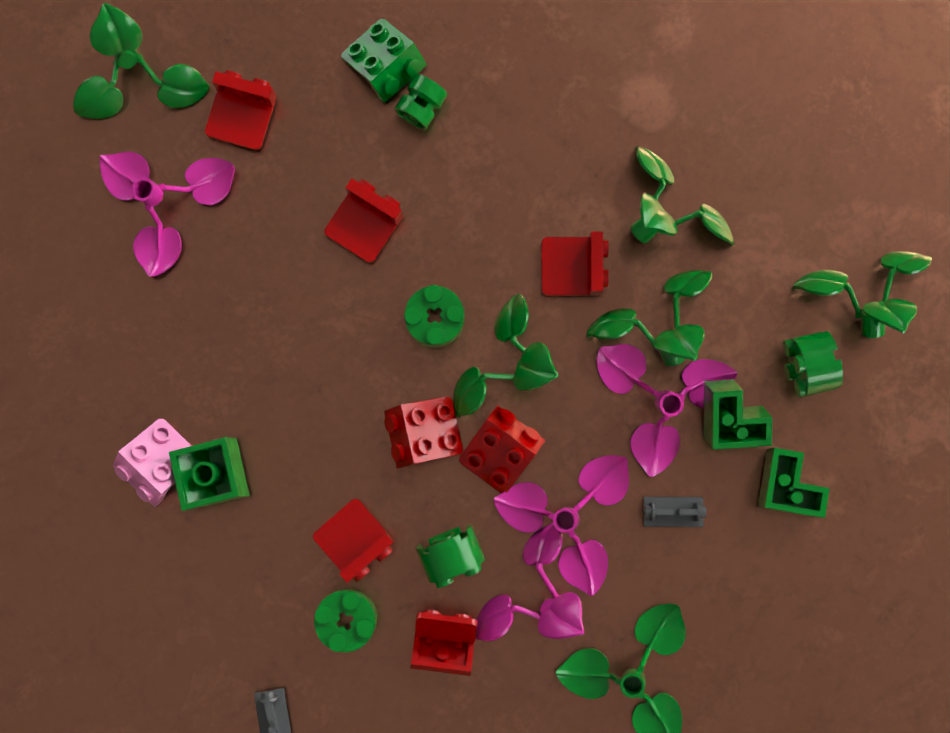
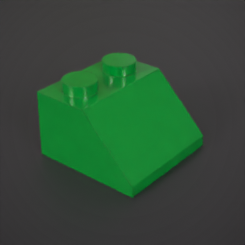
[169,437,250,511]

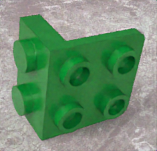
[341,19,427,103]

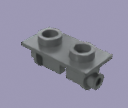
[643,497,706,527]
[254,688,291,733]

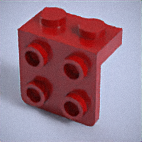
[205,70,277,150]
[324,178,403,263]
[541,231,609,296]
[384,397,463,469]
[459,406,545,494]
[313,499,395,583]
[410,610,478,676]

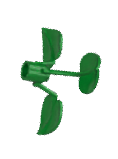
[73,3,210,119]
[630,146,735,246]
[793,251,932,338]
[587,270,713,366]
[453,293,559,418]
[555,604,686,733]

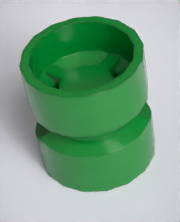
[394,74,448,130]

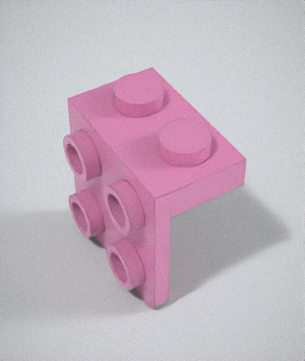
[112,419,191,508]

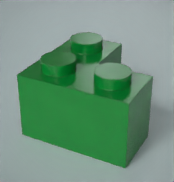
[704,379,772,450]
[758,447,830,518]

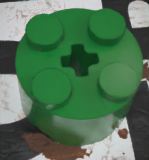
[404,285,464,348]
[783,331,843,398]
[415,525,485,588]
[314,588,378,652]

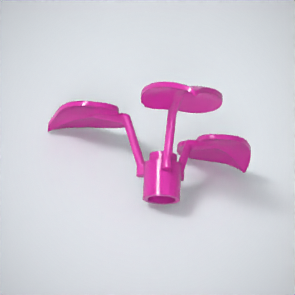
[99,152,235,277]
[597,344,737,477]
[494,455,629,596]
[475,523,584,642]

